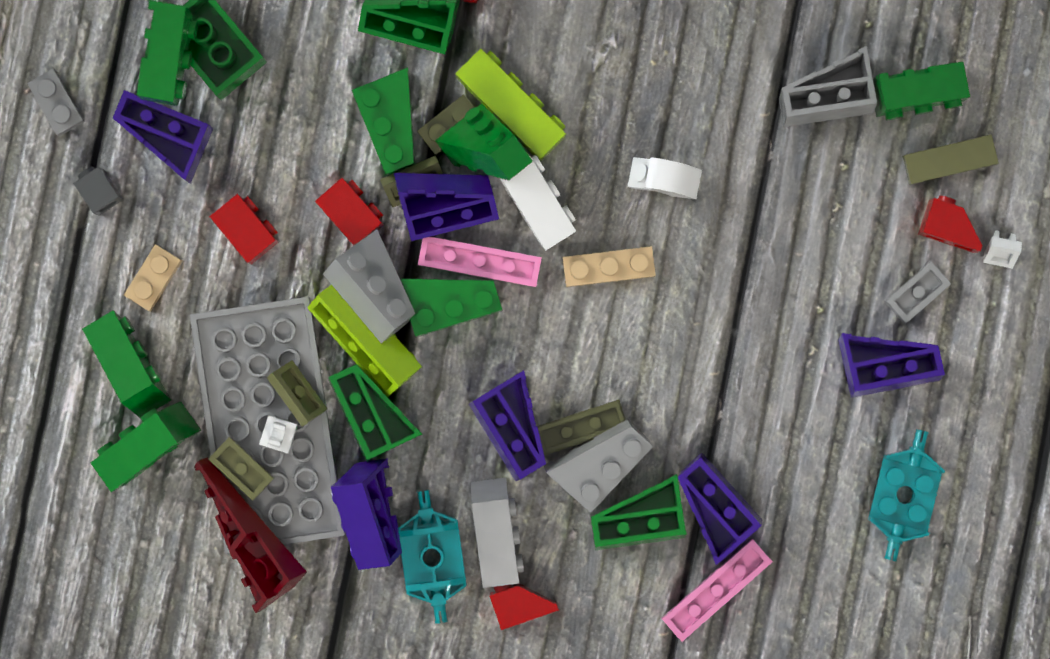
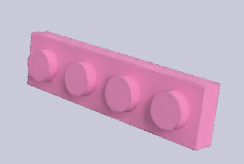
[418,237,542,287]
[661,538,772,642]

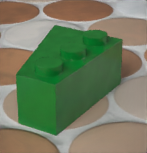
[137,0,198,106]
[435,103,533,180]
[82,310,172,418]
[90,401,201,492]

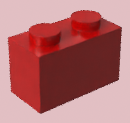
[315,178,383,245]
[209,193,279,265]

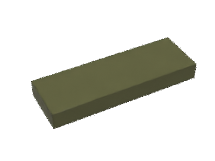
[902,134,999,185]
[537,399,626,456]

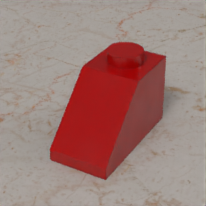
[918,195,982,253]
[489,584,559,630]

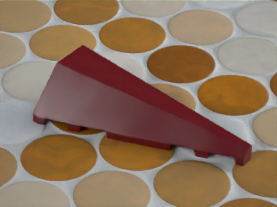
[194,457,307,613]

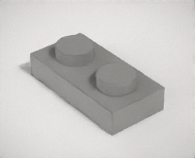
[27,69,85,136]
[885,261,951,324]

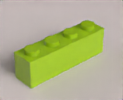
[455,48,566,162]
[307,285,422,398]

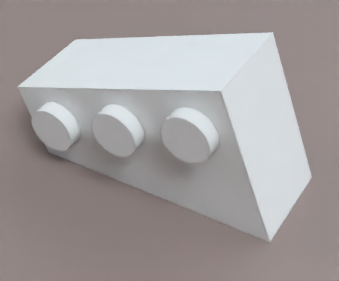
[499,153,576,251]

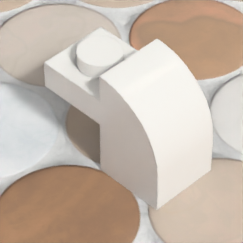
[628,157,702,199]

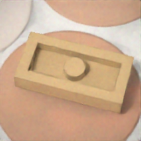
[124,244,182,311]

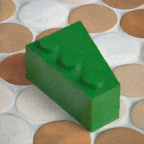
[358,0,460,55]
[873,62,970,121]
[352,67,415,176]
[400,279,503,337]
[328,364,422,461]
[591,474,686,551]

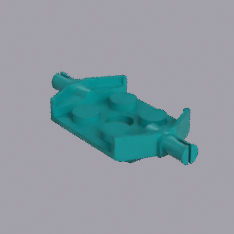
[868,429,945,561]
[398,490,467,624]

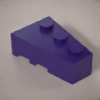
[113,90,213,184]
[394,173,499,241]
[838,333,945,398]
[468,370,546,481]
[678,453,762,565]
[330,458,402,570]

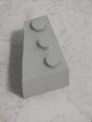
[779,46,877,127]
[323,229,415,344]
[544,419,653,513]
[471,477,524,588]

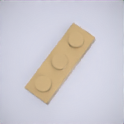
[562,246,656,287]

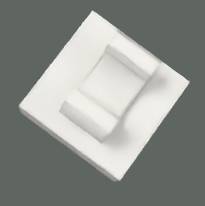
[983,230,1022,269]
[259,415,298,453]

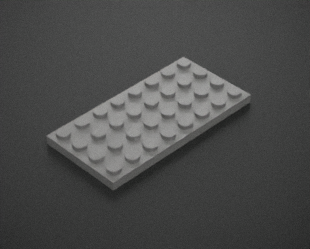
[190,296,346,554]

